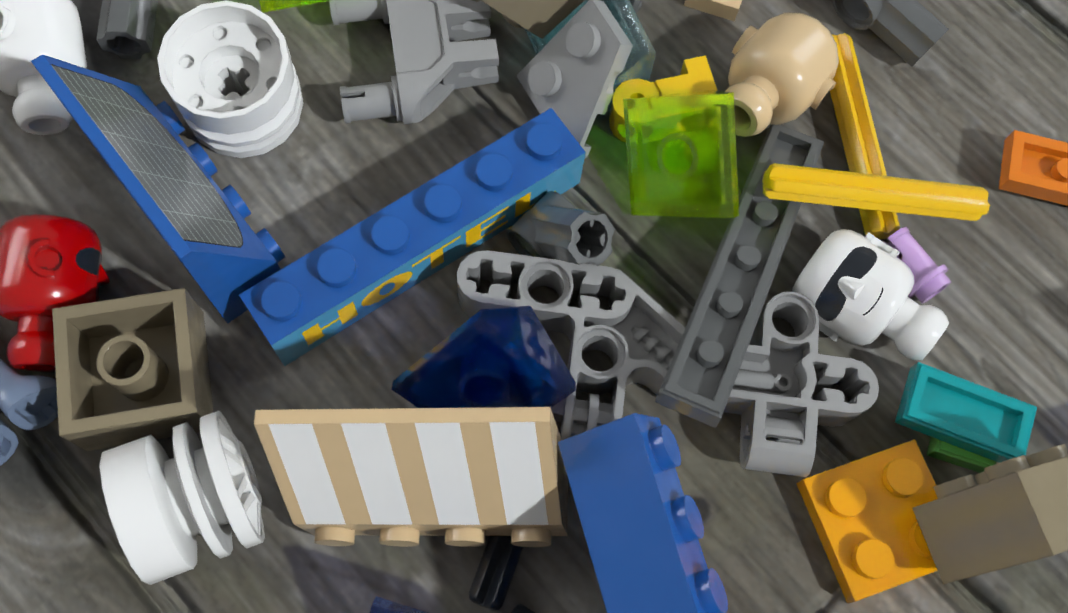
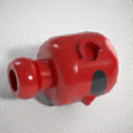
[0,214,110,372]

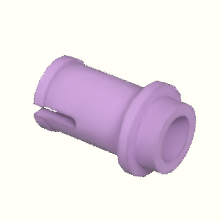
[884,227,951,304]

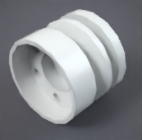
[157,0,304,158]
[100,411,265,585]

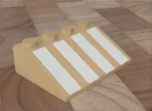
[254,407,568,547]

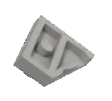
[517,0,633,158]

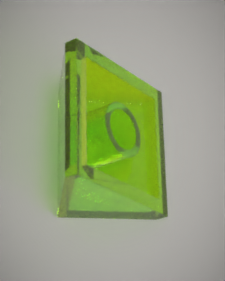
[623,90,739,218]

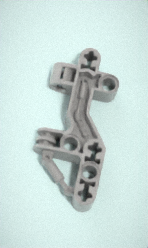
[457,250,879,477]

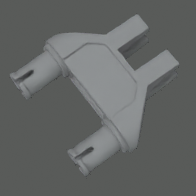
[329,0,499,125]

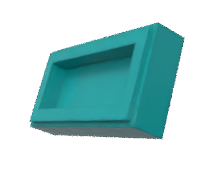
[894,362,1037,463]

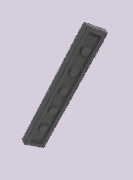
[655,124,824,428]

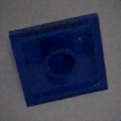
[391,306,576,408]

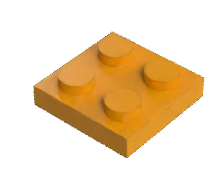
[796,439,938,603]

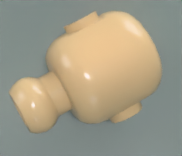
[718,12,839,137]

